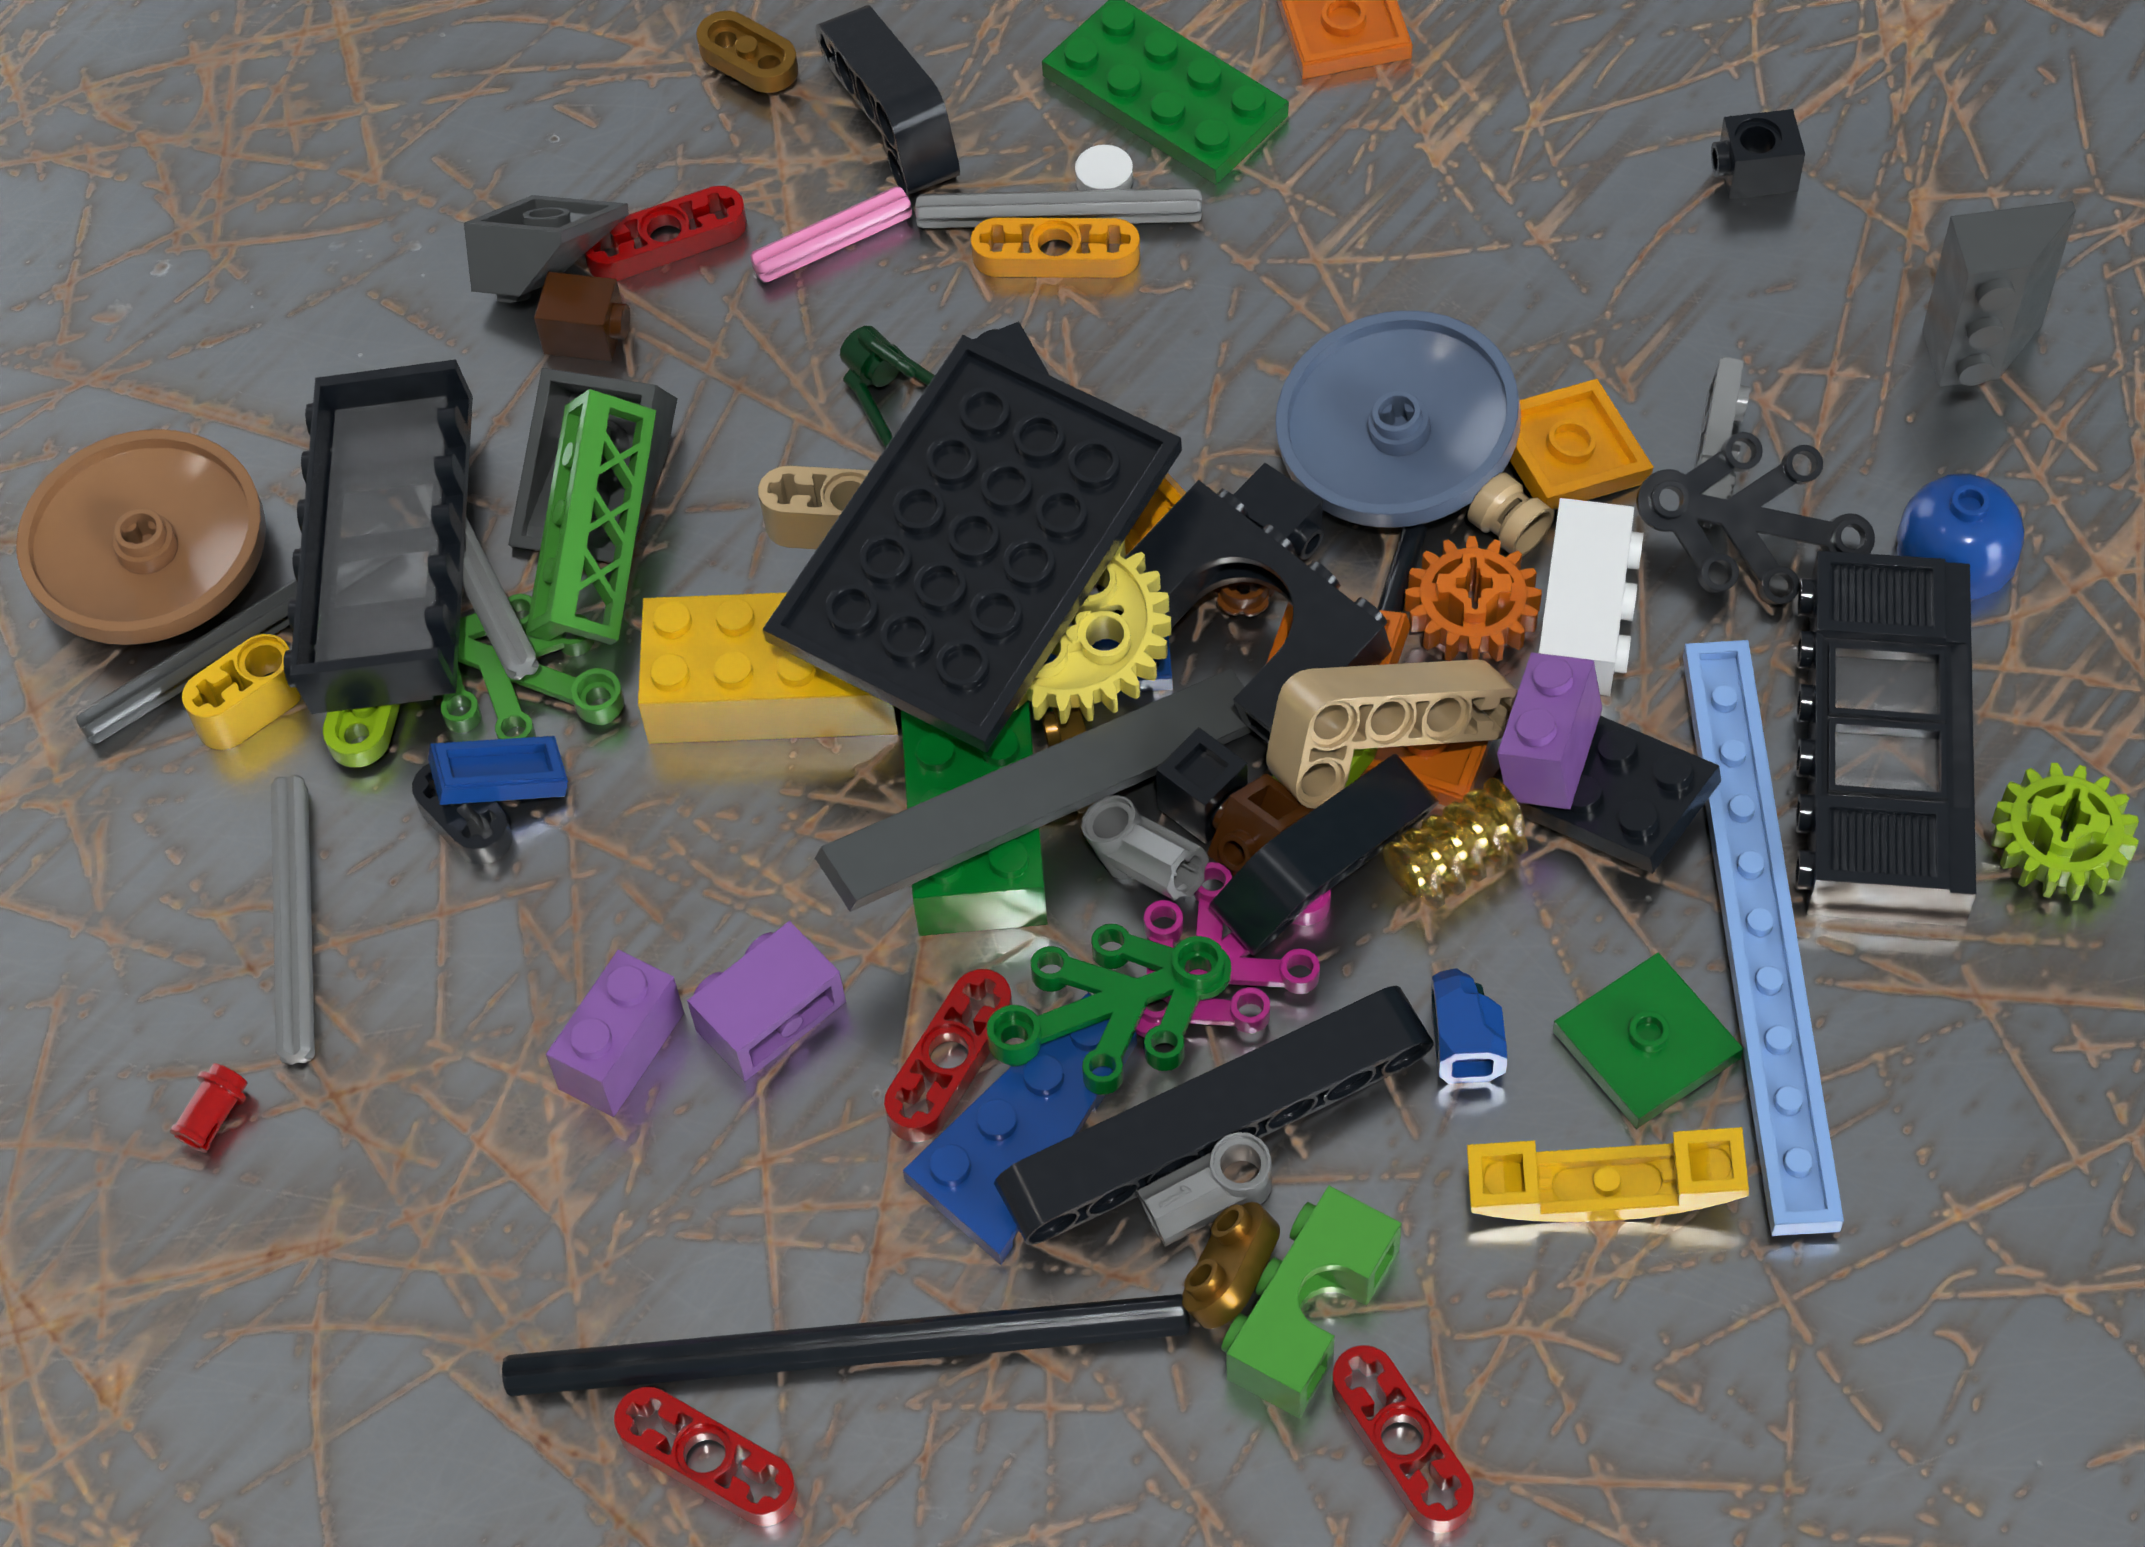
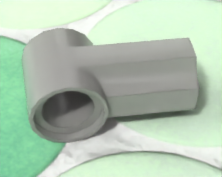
[1081,795,1209,901]
[1137,1132,1272,1247]

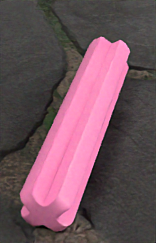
[750,186,912,283]

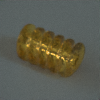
[1383,777,1528,909]

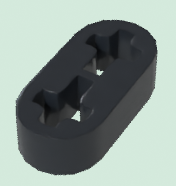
[412,764,512,865]

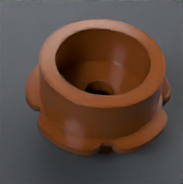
[1214,582,1275,617]

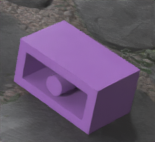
[1497,653,1602,809]
[687,921,846,1082]
[546,949,684,1117]

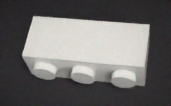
[1539,498,1644,696]

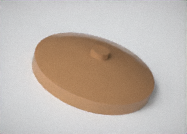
[16,429,266,645]

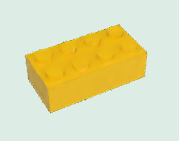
[638,592,898,744]

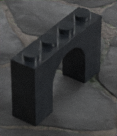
[1096,480,1392,743]

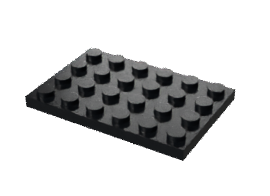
[762,335,1182,753]

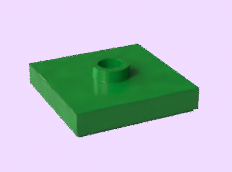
[1553,952,1744,1129]

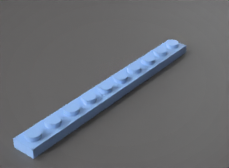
[1683,640,1844,1236]

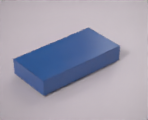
[428,736,568,805]

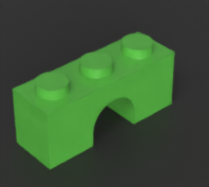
[1221,1185,1402,1419]

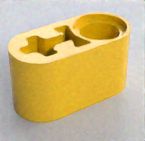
[182,634,301,750]

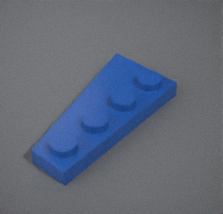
[903,992,1137,1265]

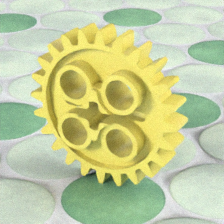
[1014,540,1172,724]

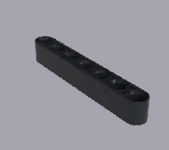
[994,986,1434,1245]

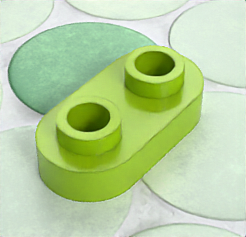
[323,703,401,767]

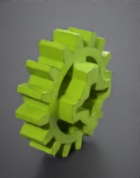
[1991,763,2139,901]

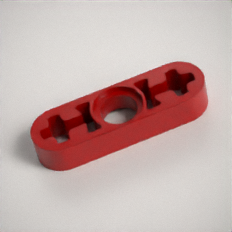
[584,186,747,281]
[884,969,1013,1142]
[1332,1345,1474,1533]
[614,1387,798,1526]

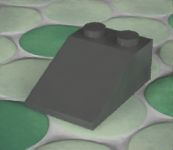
[508,368,678,563]

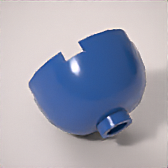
[1896,474,2024,600]

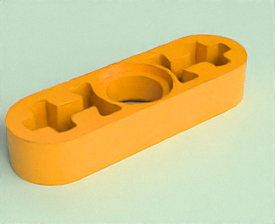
[971,218,1140,278]

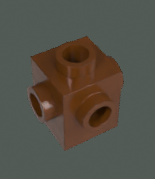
[1207,773,1315,877]

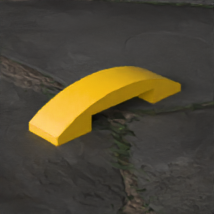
[1467,1127,1749,1222]

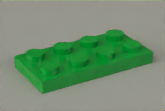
[1042,0,1289,185]

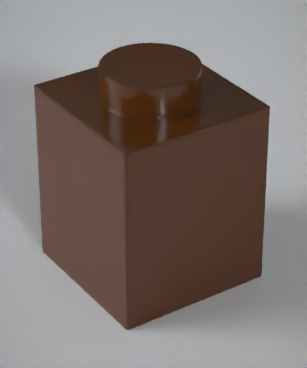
[534,272,630,362]

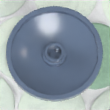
[1276,311,1521,528]

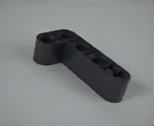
[815,5,960,196]
[1209,754,1439,955]

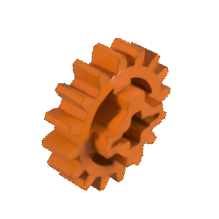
[1404,536,1542,662]

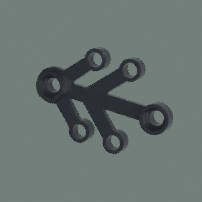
[1636,432,1875,606]

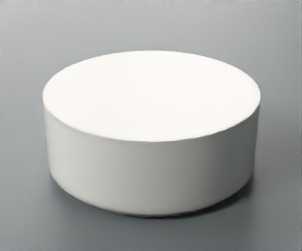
[1075,145,1133,190]

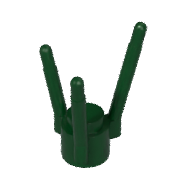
[839,326,935,448]

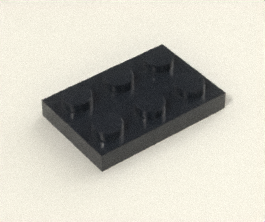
[1485,716,1721,874]

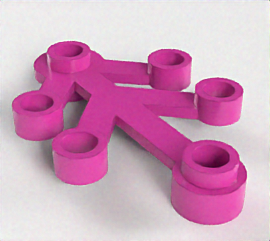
[1136,862,1331,1038]

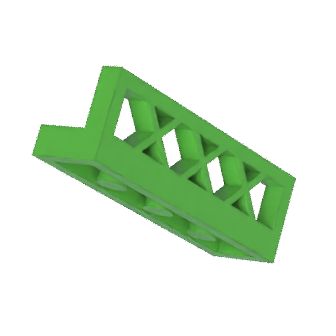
[526,389,657,645]

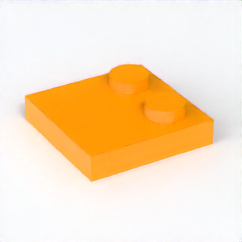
[1510,379,1654,510]

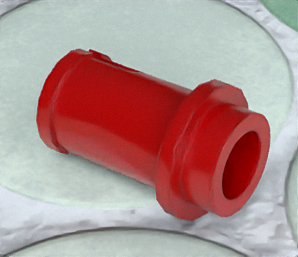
[170,1063,248,1153]

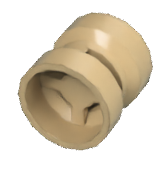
[1467,472,1555,557]

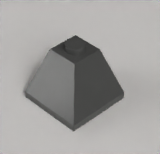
[464,195,629,303]

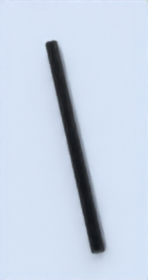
[502,1294,1190,1396]

